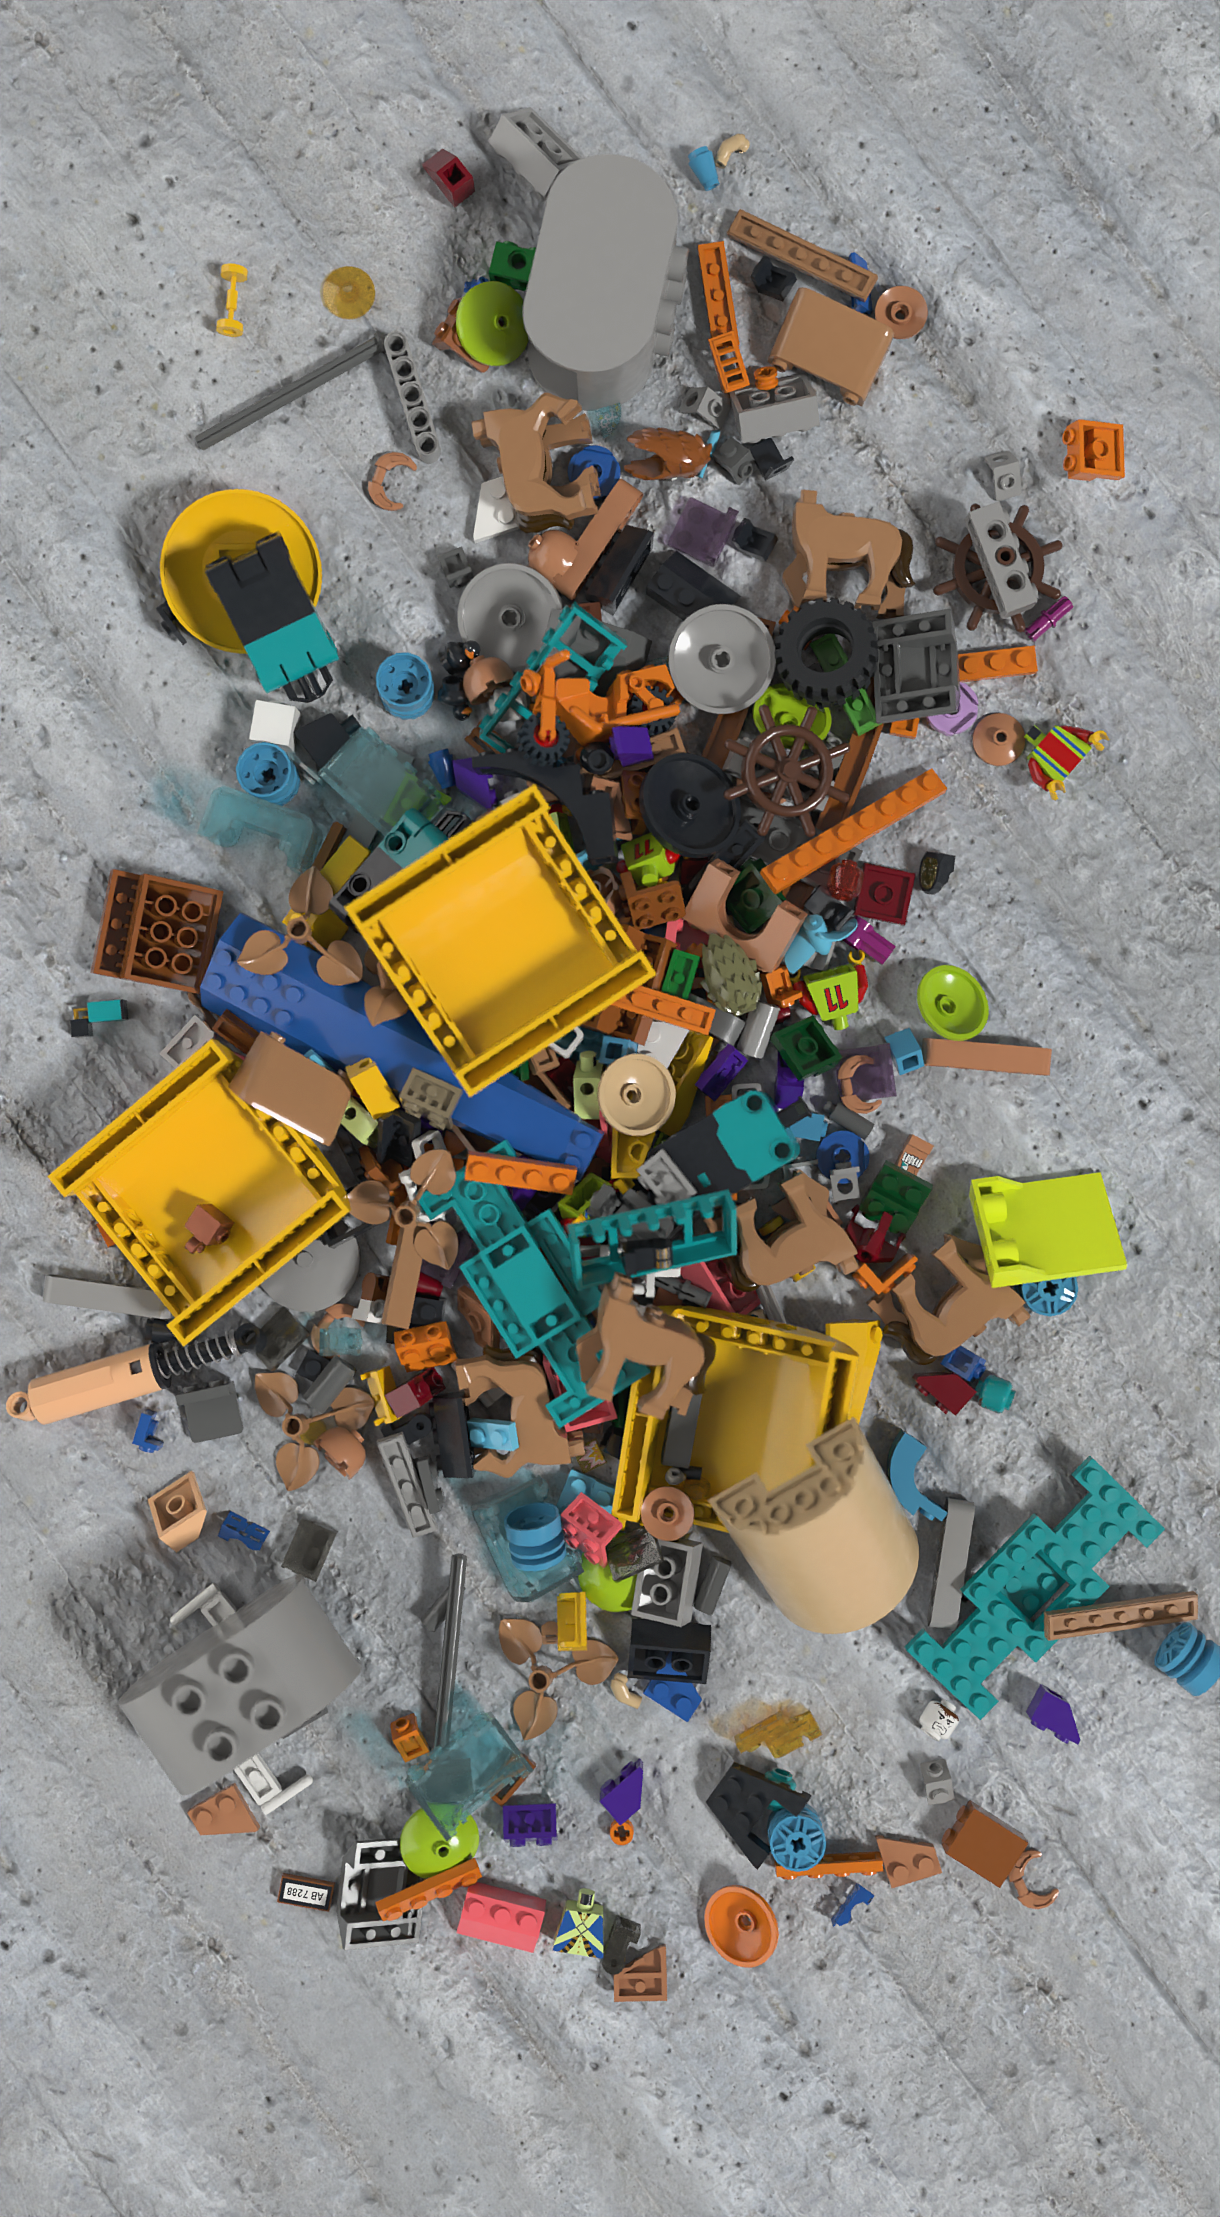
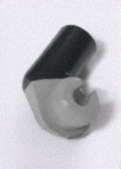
[665,1466,702,1485]

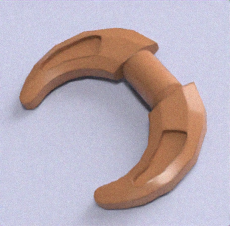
[368,452,417,511]
[837,1055,882,1114]
[311,1303,365,1359]
[1008,1850,1059,1909]

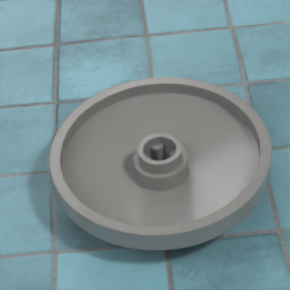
[457,563,563,672]
[668,604,776,714]
[261,1218,361,1312]

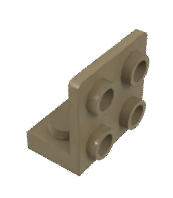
[399,1068,463,1131]

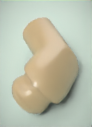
[714,133,750,169]
[610,1673,642,1709]

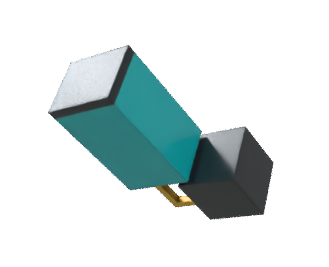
[70,999,128,1038]

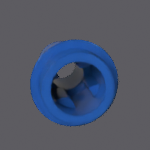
[427,748,456,789]

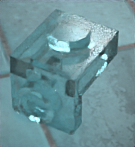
[319,1327,363,1356]

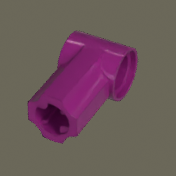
[843,915,896,965]

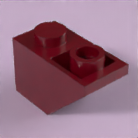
[422,148,475,208]
[384,1367,446,1419]
[912,1371,976,1416]

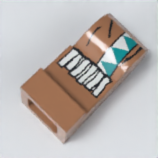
[895,1134,934,1176]

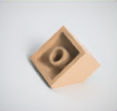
[148,1471,207,1553]

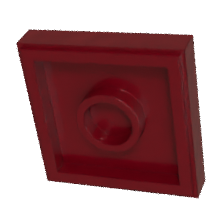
[852,863,916,926]

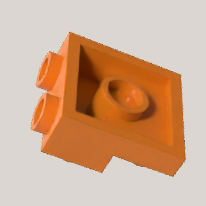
[1062,419,1125,481]
[394,1321,458,1373]

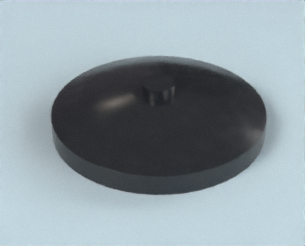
[639,753,741,858]

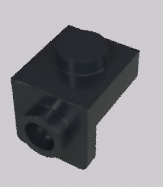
[751,255,797,302]
[732,518,779,562]

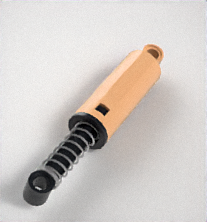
[6,1323,267,1425]

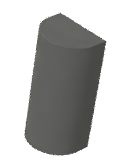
[303,1355,357,1413]
[694,1556,732,1616]

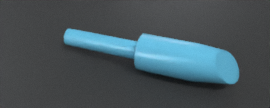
[698,430,720,478]

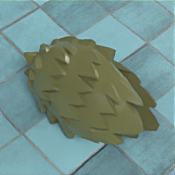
[700,933,762,1016]

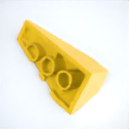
[282,835,371,949]
[658,1031,714,1137]
[611,1091,657,1179]
[825,1319,882,1425]

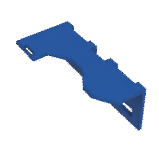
[218,1511,270,1551]
[831,1883,875,1927]

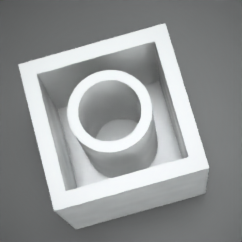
[249,700,302,753]

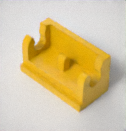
[345,1057,400,1120]
[360,1365,405,1426]
[557,1592,587,1651]

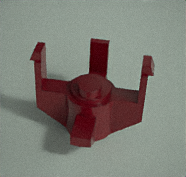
[844,1204,906,1264]

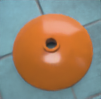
[704,1885,779,1968]

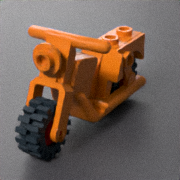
[517,649,680,766]

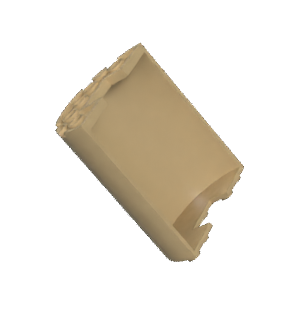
[708,1417,919,1634]

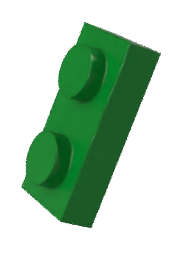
[661,949,701,1000]

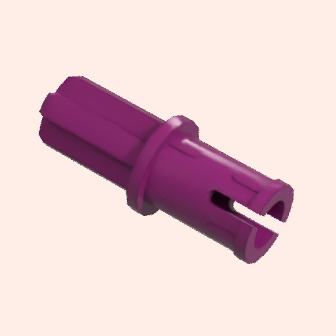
[1024,596,1073,642]

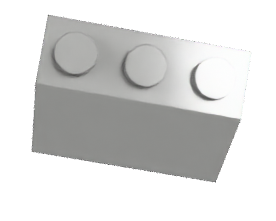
[488,107,583,197]
[728,373,820,443]
[631,1535,703,1627]

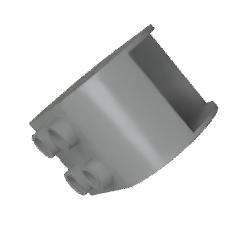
[523,154,689,411]
[118,1574,362,1796]

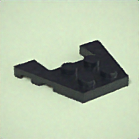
[706,1761,812,1870]

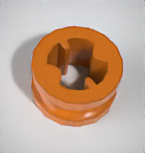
[754,366,779,390]
[610,1819,634,1845]

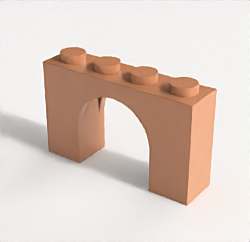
[683,858,808,973]

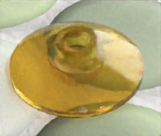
[323,266,375,320]

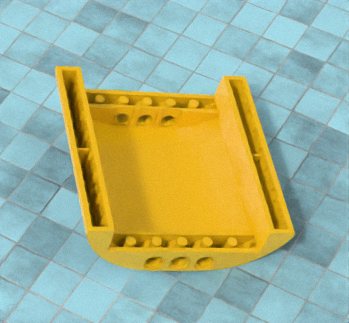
[344,784,656,1097]
[47,1039,351,1347]
[611,1306,859,1533]

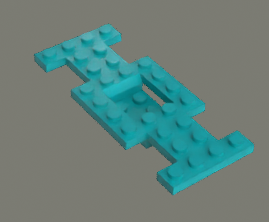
[419,1139,652,1429]
[904,1455,1165,1720]

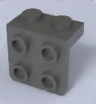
[176,1379,244,1443]

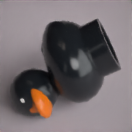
[439,640,481,675]
[438,675,472,721]
[575,742,614,775]

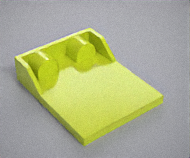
[969,1172,1127,1288]

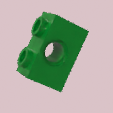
[489,241,536,292]

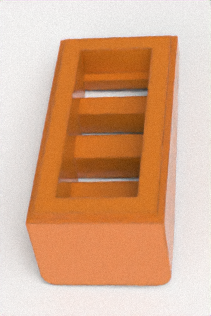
[708,330,750,393]

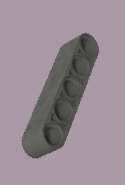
[661,1374,706,1469]

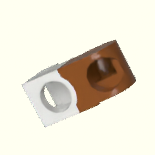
[352,1272,390,1325]

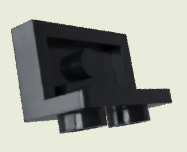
[377,1108,421,1168]

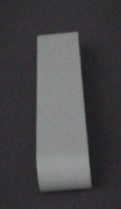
[384,331,441,464]
[42,1274,171,1319]
[927,1498,975,1631]

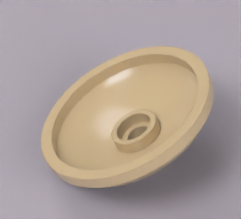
[597,1054,676,1136]

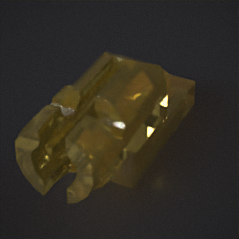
[734,1710,823,1758]

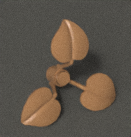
[237,866,363,986]
[364,947,413,1027]
[347,1149,459,1270]
[255,1372,375,1491]
[499,1618,619,1740]

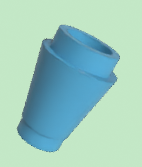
[688,146,720,191]

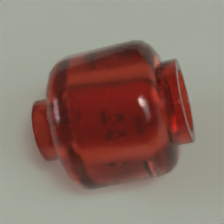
[827,859,865,901]

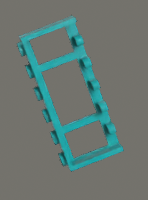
[478,602,627,753]
[567,1190,737,1290]

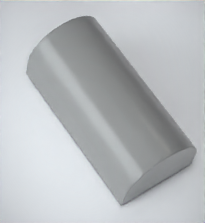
[736,1000,780,1059]

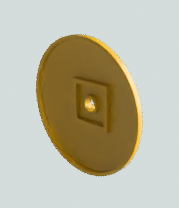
[160,489,322,654]

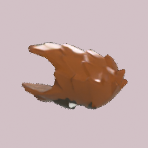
[624,427,712,482]

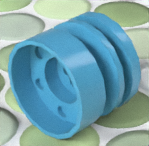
[376,652,435,720]
[236,742,300,808]
[1013,1277,1078,1317]
[504,1502,567,1571]
[1155,1622,1220,1696]
[767,1804,826,1872]

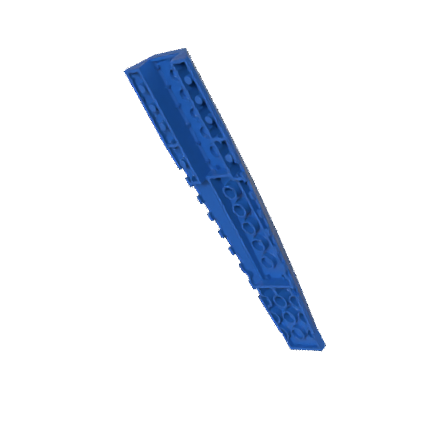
[200,912,605,1181]

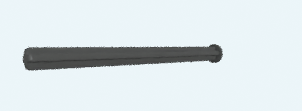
[195,333,386,450]
[429,1553,467,1764]

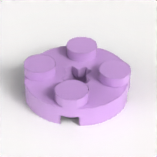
[926,682,978,736]

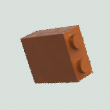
[942,1800,1028,1888]

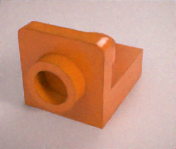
[390,1713,429,1763]

